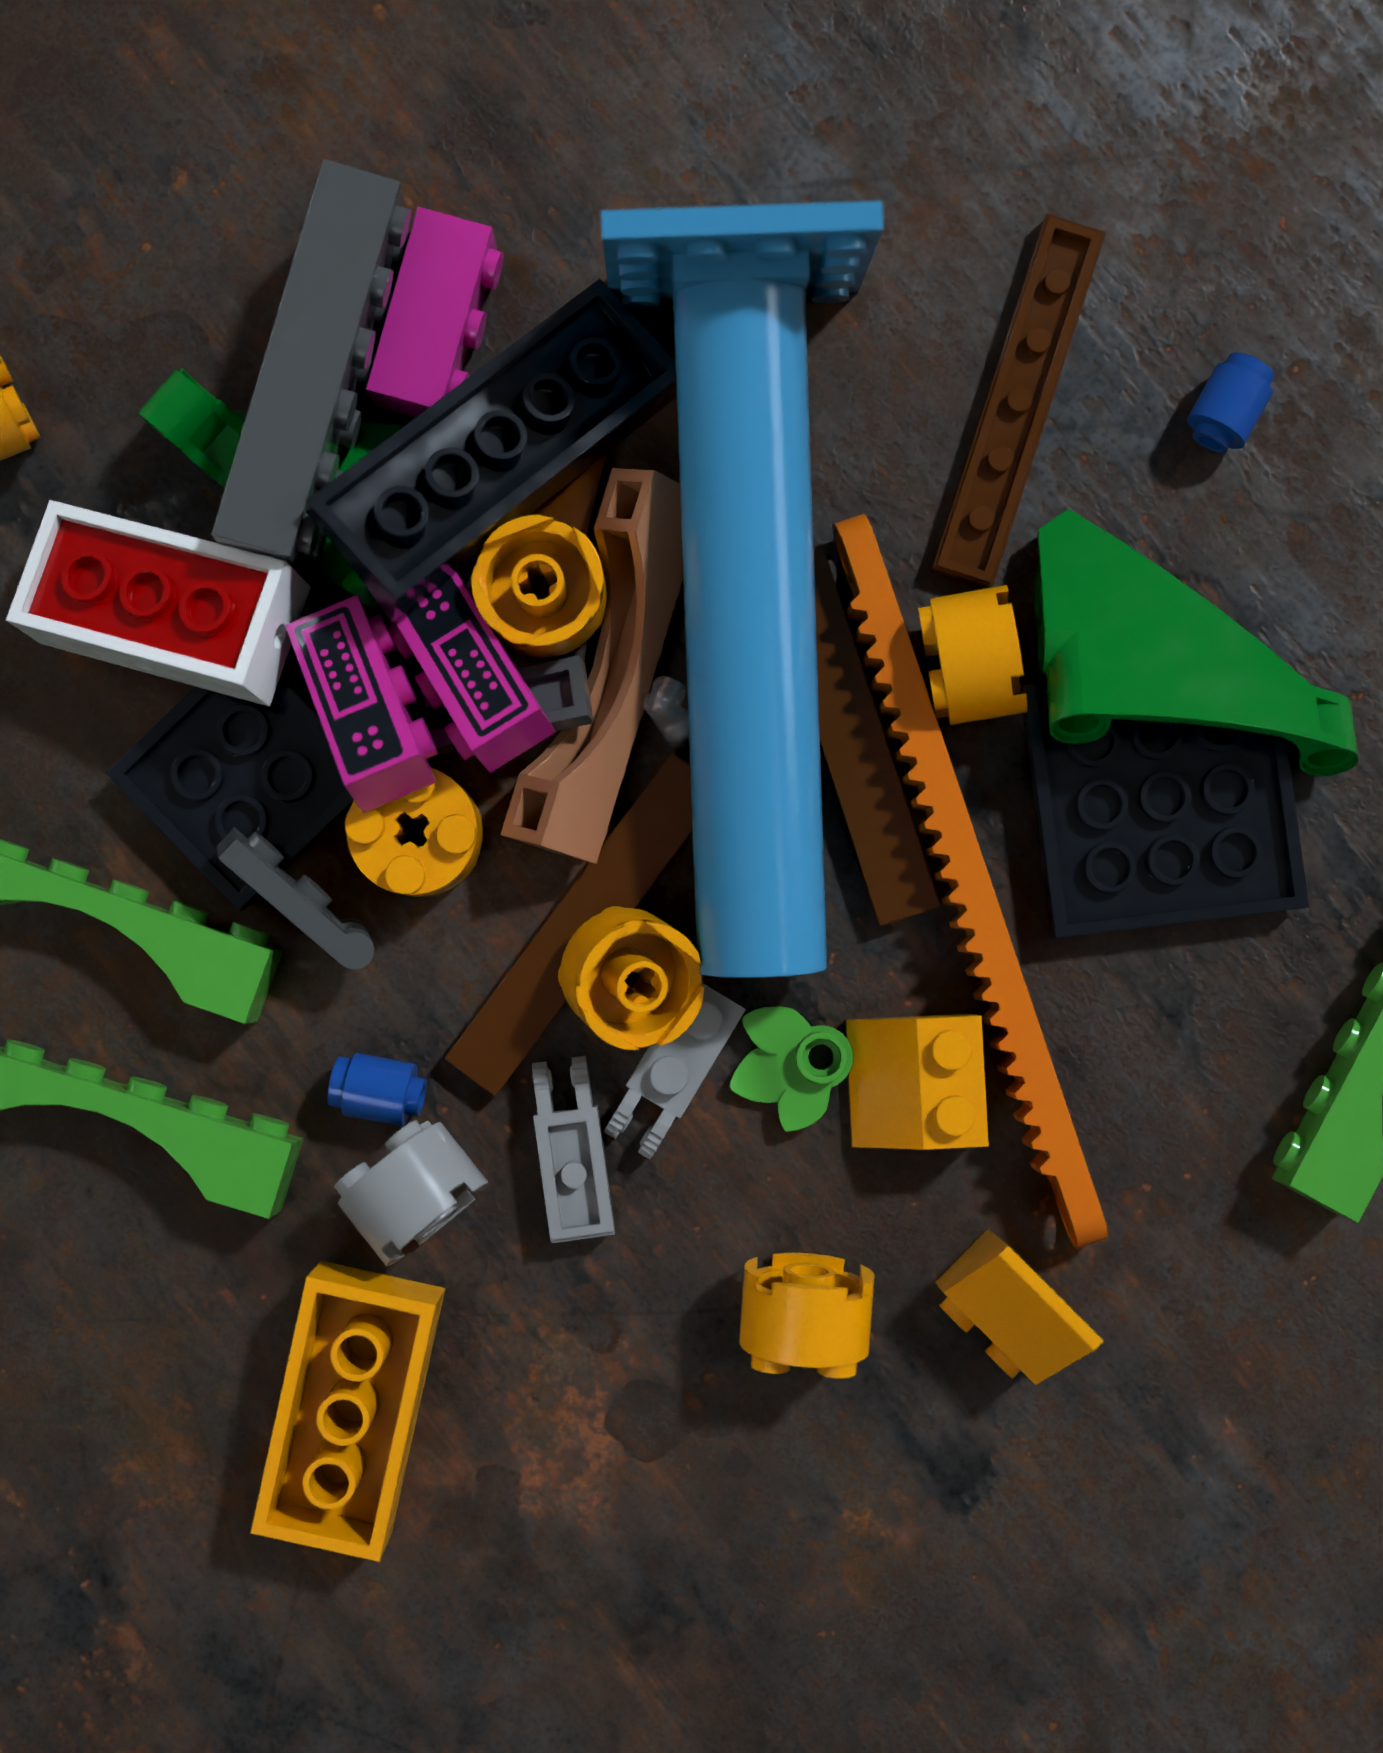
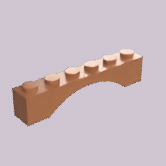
[500,468,683,864]

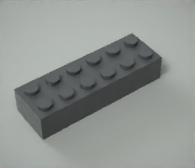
[211,158,411,579]

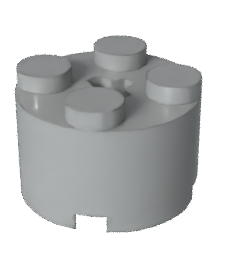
[334,1120,489,1267]

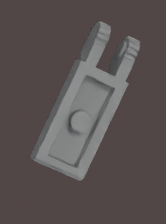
[603,983,746,1160]
[532,1056,615,1243]

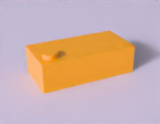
[251,1261,445,1562]

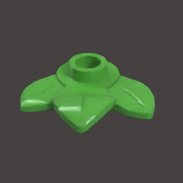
[730,1006,853,1132]

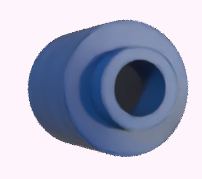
[1187,352,1275,453]
[328,1053,427,1127]

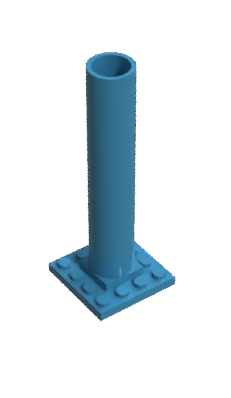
[601,201,883,977]

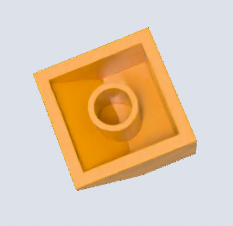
[845,1014,989,1150]
[935,1228,1103,1385]

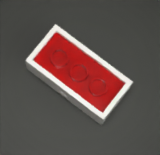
[6,500,311,707]

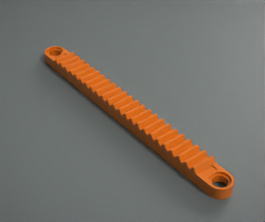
[832,514,1108,1249]

